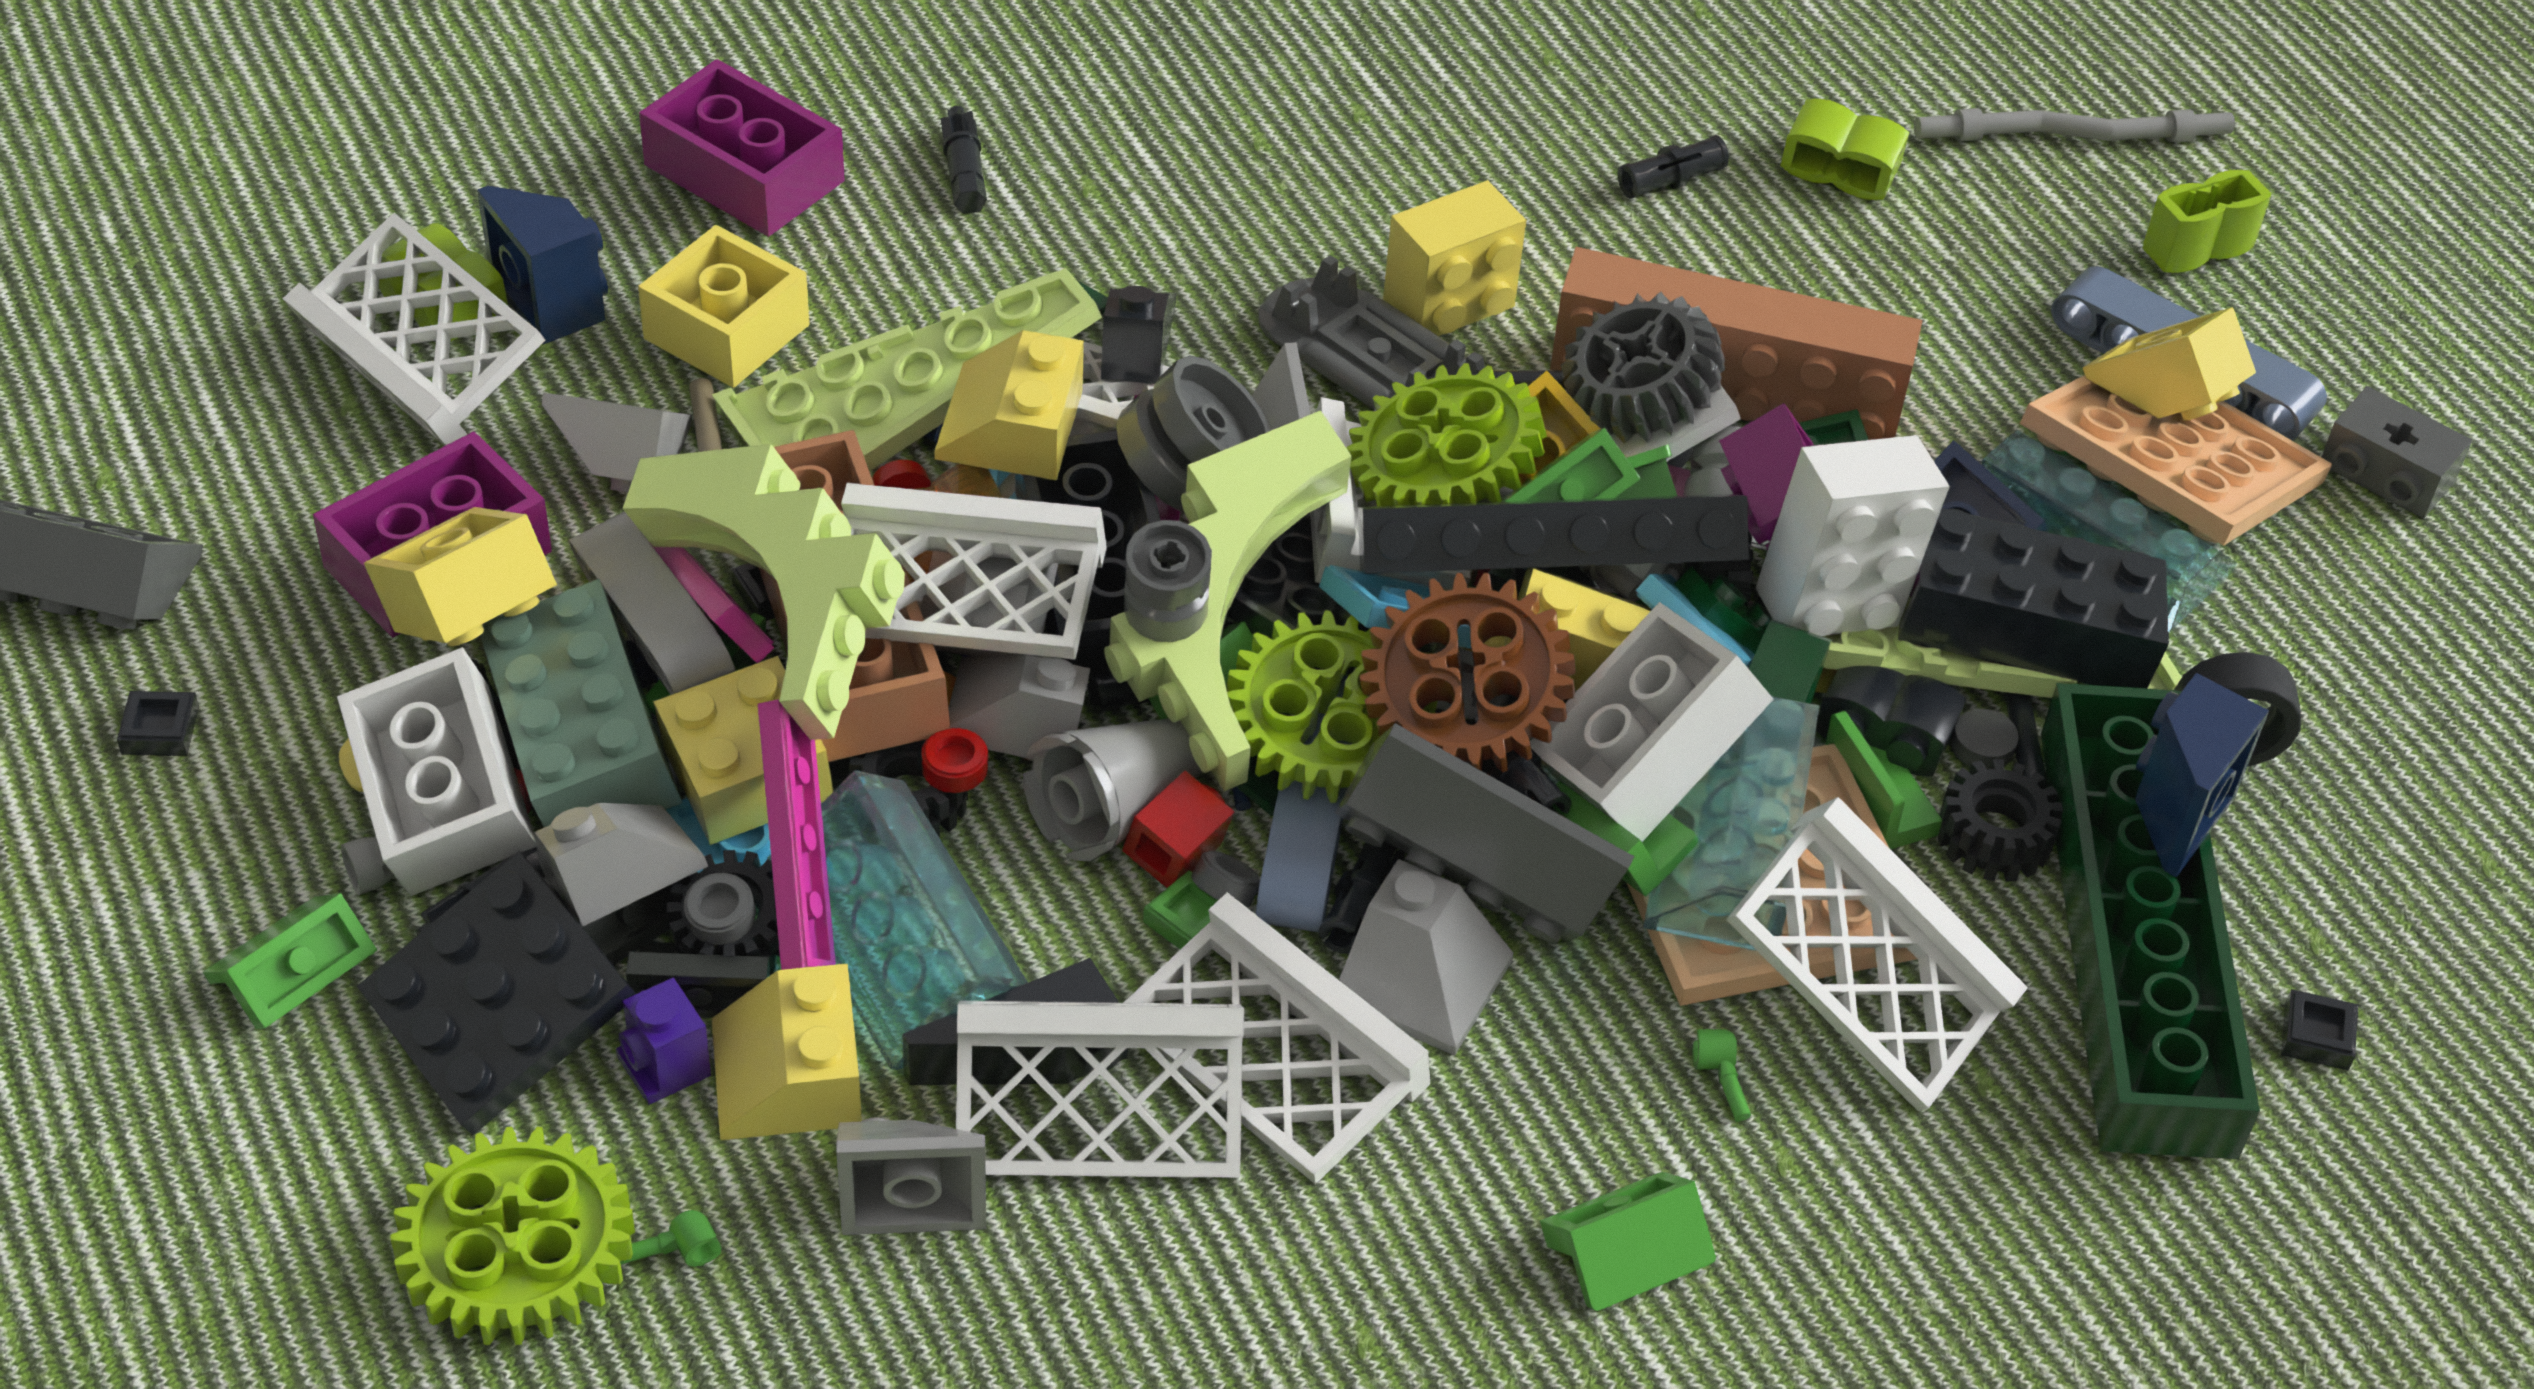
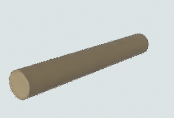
[689,378,722,452]

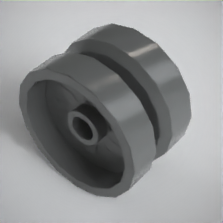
[1116,355,1272,514]

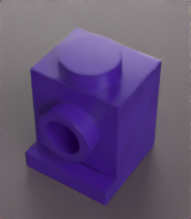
[616,977,711,1105]

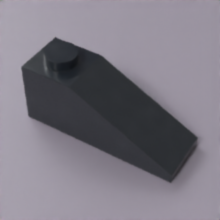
[1101,286,1177,384]
[902,958,1128,1085]

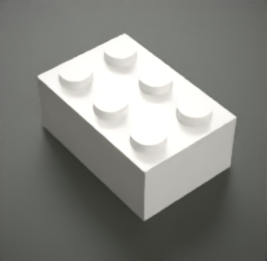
[1755,435,1950,636]
[1530,602,1774,842]
[337,647,537,896]

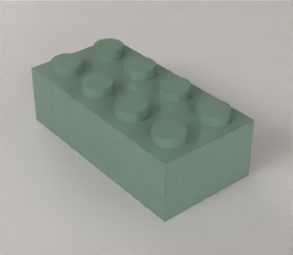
[480,579,682,828]

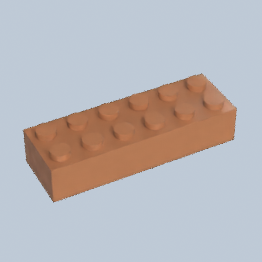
[1550,247,1923,439]
[759,430,950,762]

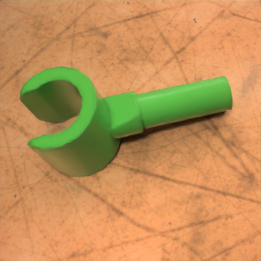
[1692,1029,1751,1122]
[620,1210,722,1267]

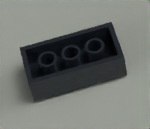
[1015,430,1160,674]
[1898,508,2169,689]

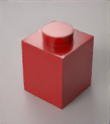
[1122,770,1235,888]

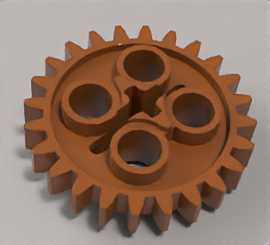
[1360,573,1576,772]

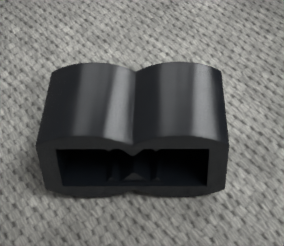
[1814,666,1966,777]

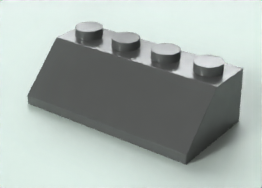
[0,499,203,629]
[1335,723,1635,944]

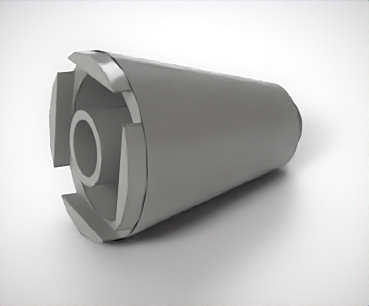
[1023,718,1202,861]

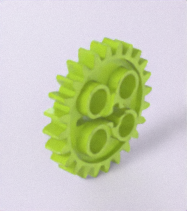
[1346,363,1547,506]
[1227,610,1438,803]
[390,1126,635,1345]

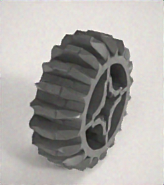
[1561,292,1725,444]

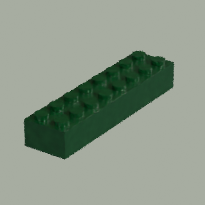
[2041,683,2260,1160]

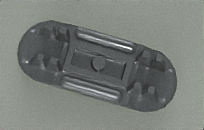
[1258,255,1485,410]

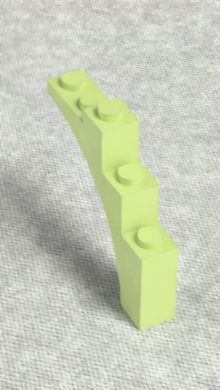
[1104,410,1351,792]
[622,444,905,740]

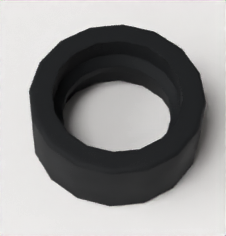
[2174,652,2301,767]

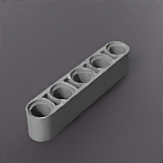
[568,511,736,695]

